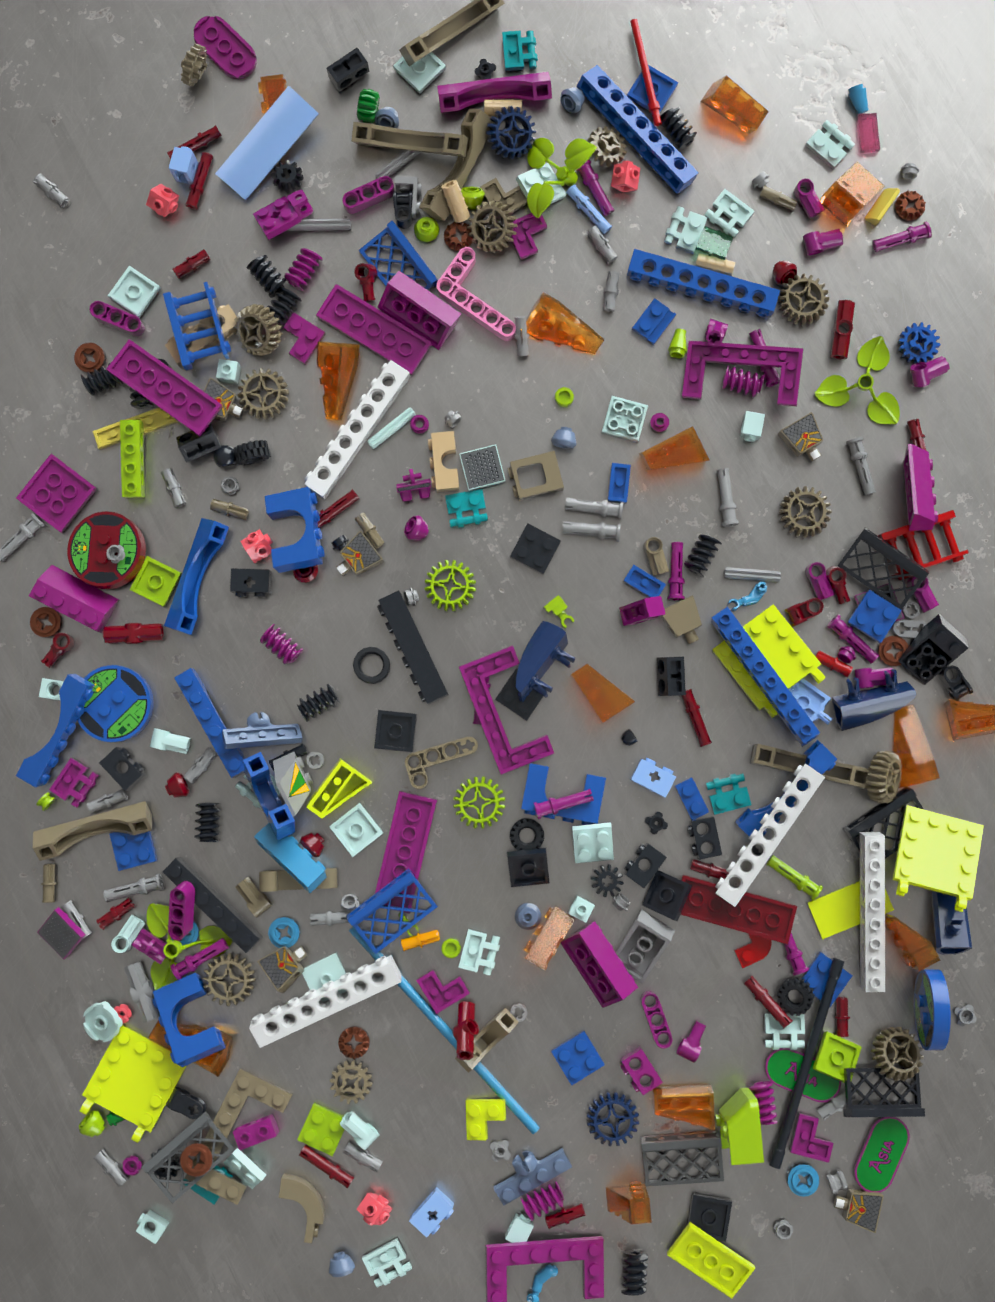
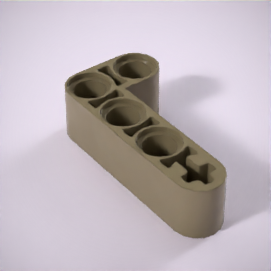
[405,737,478,789]
[259,868,338,892]

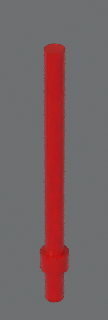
[630,19,662,126]

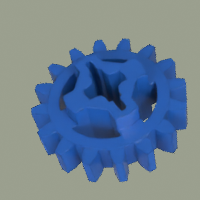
[897,322,941,363]

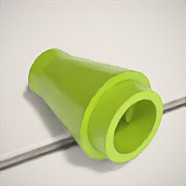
[668,329,687,359]

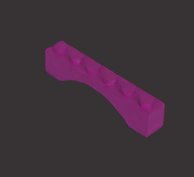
[437,72,552,113]

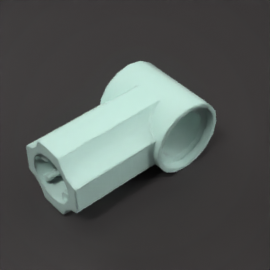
[149,728,191,754]
[111,915,146,953]
[340,1111,380,1150]

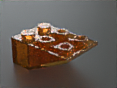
[820,161,885,227]
[885,914,941,971]

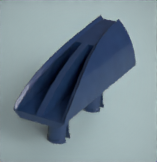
[516,621,575,702]
[832,669,917,731]
[931,890,972,955]

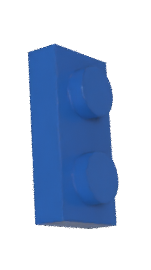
[608,463,631,503]
[623,564,666,598]
[675,777,709,821]

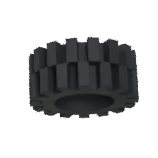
[234,440,271,465]
[510,818,544,851]
[777,977,815,1016]

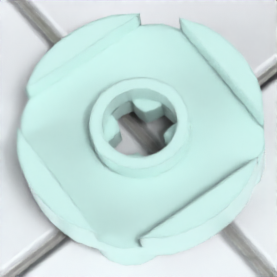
[83,1001,123,1042]

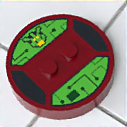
[67,511,146,589]

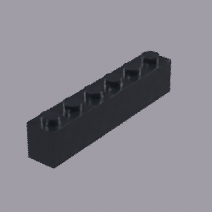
[377,590,449,705]
[163,857,262,953]

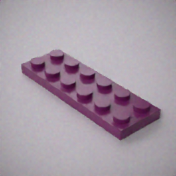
[316,284,432,375]
[106,339,223,437]
[375,791,437,914]

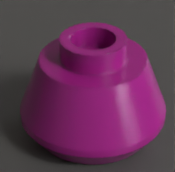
[404,515,429,540]

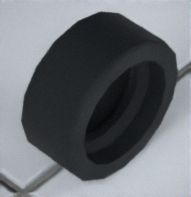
[353,647,390,684]

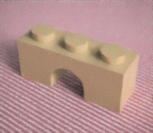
[428,431,460,493]

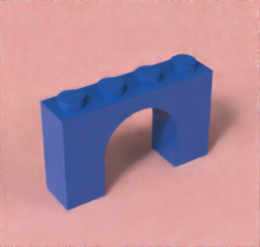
[264,487,325,573]
[243,752,295,841]
[521,763,606,825]
[152,972,226,1067]

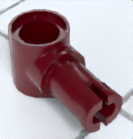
[354,263,377,302]
[826,566,851,604]
[41,633,75,668]

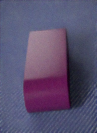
[342,176,395,214]
[89,301,145,337]
[168,881,195,941]
[640,991,673,1049]

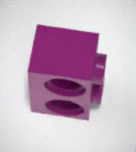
[619,596,666,626]
[620,1046,663,1095]
[233,1113,280,1150]

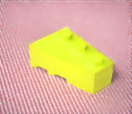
[306,758,372,818]

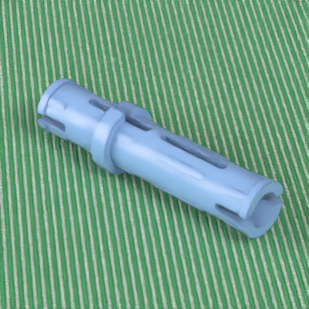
[566,184,612,234]

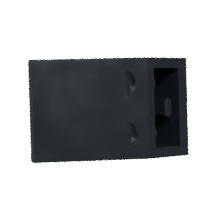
[898,614,969,685]

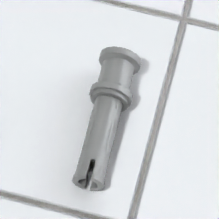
[846,437,876,496]
[717,468,739,527]
[565,498,624,519]
[0,513,46,563]
[562,521,621,541]
[103,874,164,902]

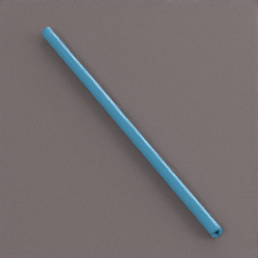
[349,927,540,1134]

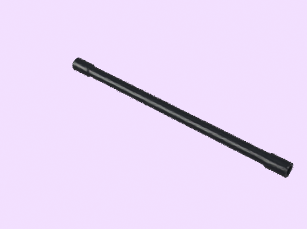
[769,958,845,1169]

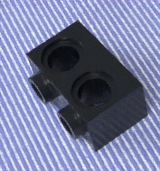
[326,48,370,92]
[176,423,221,463]
[657,656,686,696]
[687,816,722,860]

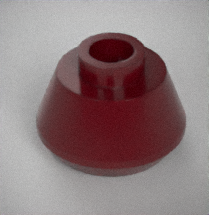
[773,260,797,285]
[293,565,318,583]
[165,772,189,798]
[300,833,325,857]

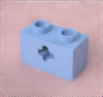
[169,146,199,185]
[630,757,676,798]
[409,1187,454,1238]

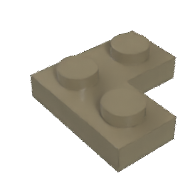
[480,178,527,219]

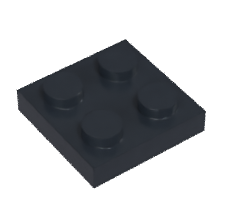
[510,523,561,575]
[495,668,547,721]
[374,710,417,752]
[507,848,550,887]
[642,870,693,922]
[688,1193,732,1242]

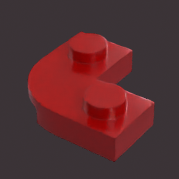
[734,933,772,968]

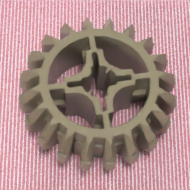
[467,200,518,253]
[777,273,829,326]
[234,304,283,356]
[237,368,289,420]
[779,486,832,538]
[866,751,902,804]
[202,953,256,1006]
[871,1027,925,1081]

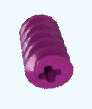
[284,248,323,291]
[722,365,765,397]
[260,624,303,664]
[749,1081,778,1125]
[521,1181,565,1220]

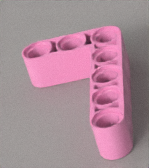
[437,247,516,341]

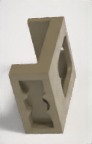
[507,451,564,502]

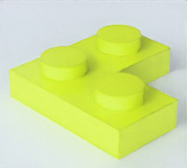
[465,1099,506,1141]

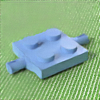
[789,678,833,725]

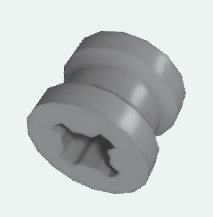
[826,1170,849,1195]

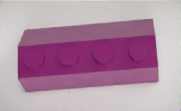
[377,271,461,350]
[903,444,938,531]
[29,565,119,633]
[560,921,638,1008]

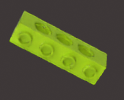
[120,420,145,498]

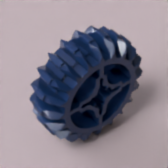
[486,106,537,159]
[586,1092,639,1147]

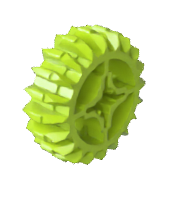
[424,560,476,611]
[453,777,505,829]

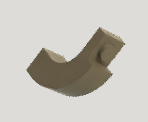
[455,1008,519,1073]
[279,1173,325,1244]

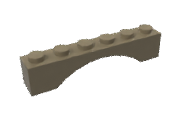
[399,0,505,66]
[419,109,493,221]
[351,122,468,157]
[750,744,869,789]
[33,801,152,861]

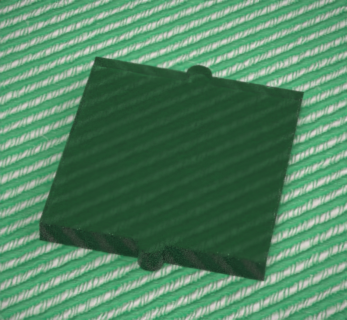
[695,226,733,260]

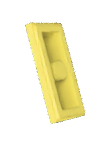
[865,188,900,226]

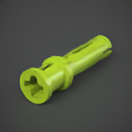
[766,855,823,901]

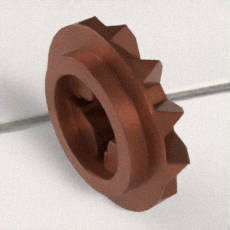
[895,190,926,221]
[444,221,474,251]
[74,343,105,372]
[30,607,61,637]
[878,636,909,666]
[338,1027,369,1059]
[180,1143,213,1177]

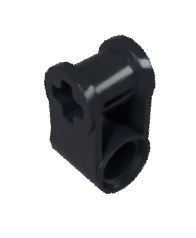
[393,191,413,229]
[939,665,973,703]
[166,1087,207,1119]

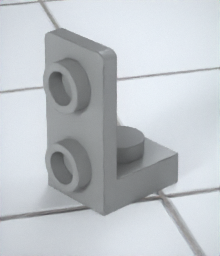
[395,176,422,219]

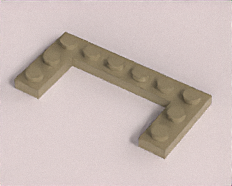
[185,1068,293,1205]

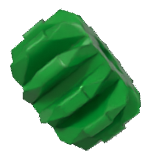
[357,89,380,123]

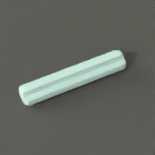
[367,408,416,449]

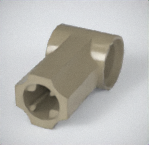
[643,537,669,576]
[235,877,272,918]

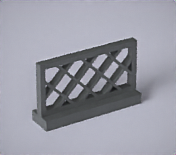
[141,1111,235,1204]
[641,1131,724,1187]

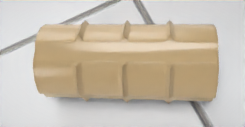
[484,99,522,117]
[441,180,470,223]
[695,253,735,276]

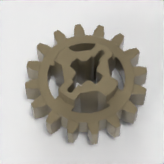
[181,44,207,86]
[587,126,627,167]
[329,1060,373,1104]

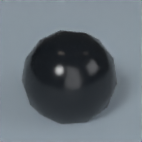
[214,445,237,467]

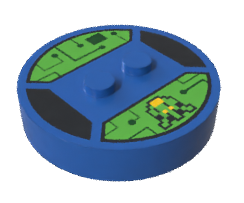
[77,665,154,743]
[914,969,951,1050]

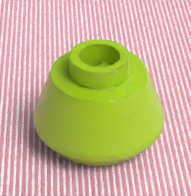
[461,186,485,210]
[414,217,439,242]
[79,1111,105,1137]

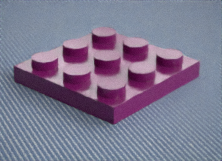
[16,454,97,533]

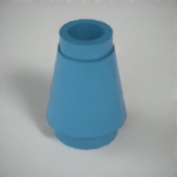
[848,84,869,114]

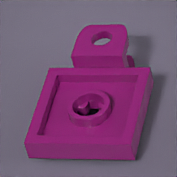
[253,190,313,240]

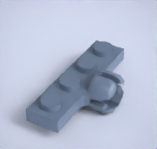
[222,712,302,749]
[494,1148,572,1206]

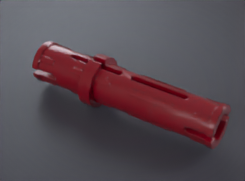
[167,125,222,159]
[185,152,213,210]
[318,489,360,528]
[681,689,712,747]
[744,976,793,1029]
[299,1145,354,1188]

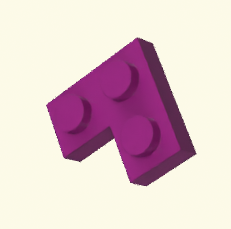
[511,213,547,260]
[283,312,326,365]
[416,970,470,1014]
[790,1113,834,1163]

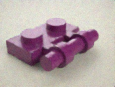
[49,758,99,808]

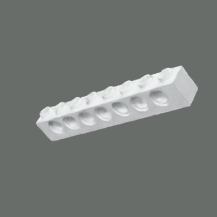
[304,360,411,500]
[715,763,825,907]
[860,832,885,992]
[249,955,401,1048]

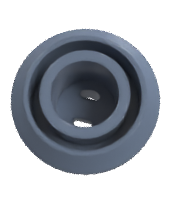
[560,87,585,113]
[375,107,399,128]
[551,427,577,449]
[515,903,541,930]
[329,1252,355,1277]

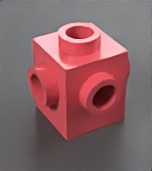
[611,161,640,193]
[146,184,179,217]
[240,529,273,564]
[356,1193,392,1226]

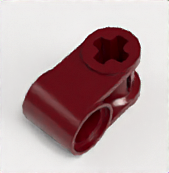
[785,598,824,627]

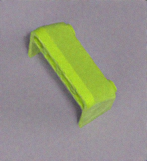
[715,1088,764,1165]

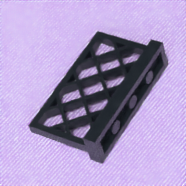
[837,527,929,610]
[843,786,924,859]
[843,1068,925,1117]

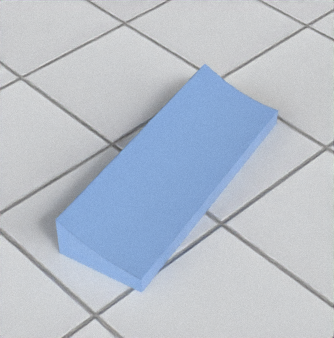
[215,86,319,200]

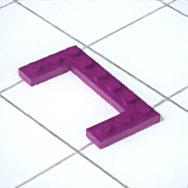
[682,341,804,407]
[459,646,554,775]
[485,1236,604,1302]

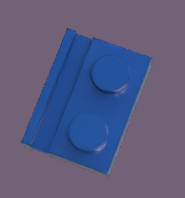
[632,298,676,346]

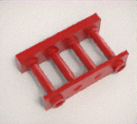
[878,510,969,581]

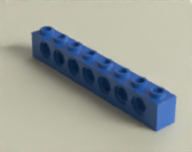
[576,65,699,194]
[627,249,780,317]
[711,606,820,747]

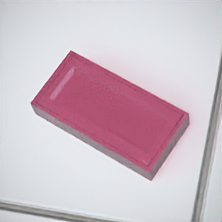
[857,113,880,153]

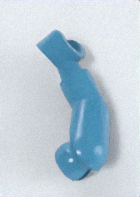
[728,582,767,611]
[527,1264,558,1302]

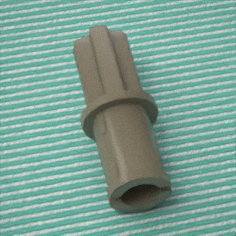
[760,185,797,210]
[210,498,249,520]
[355,513,384,549]
[41,864,57,903]

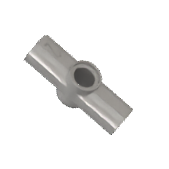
[124,961,160,1023]

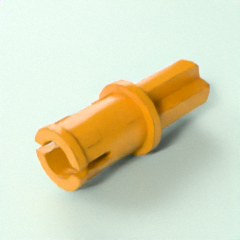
[401,930,440,951]

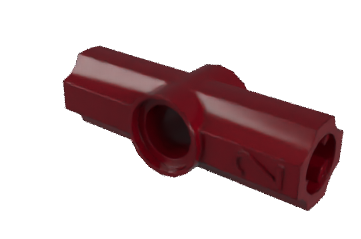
[830,300,855,360]
[103,623,164,644]
[453,1001,479,1060]

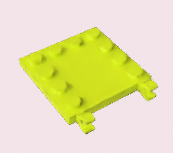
[712,604,826,718]
[893,805,984,912]
[79,1024,187,1143]

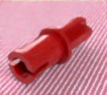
[815,651,853,677]

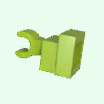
[543,595,574,628]

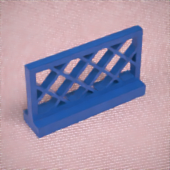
[359,220,438,291]
[347,868,438,954]

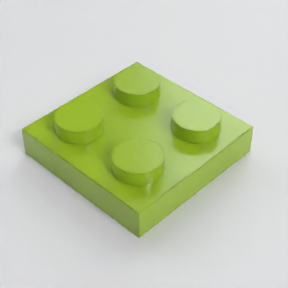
[130,556,182,607]
[813,1031,862,1083]
[297,1102,345,1157]

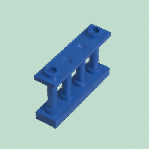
[163,282,231,371]

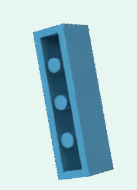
[254,823,327,893]

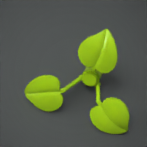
[527,138,597,218]
[815,336,900,424]
[147,903,232,990]

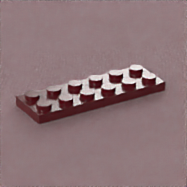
[681,875,797,944]

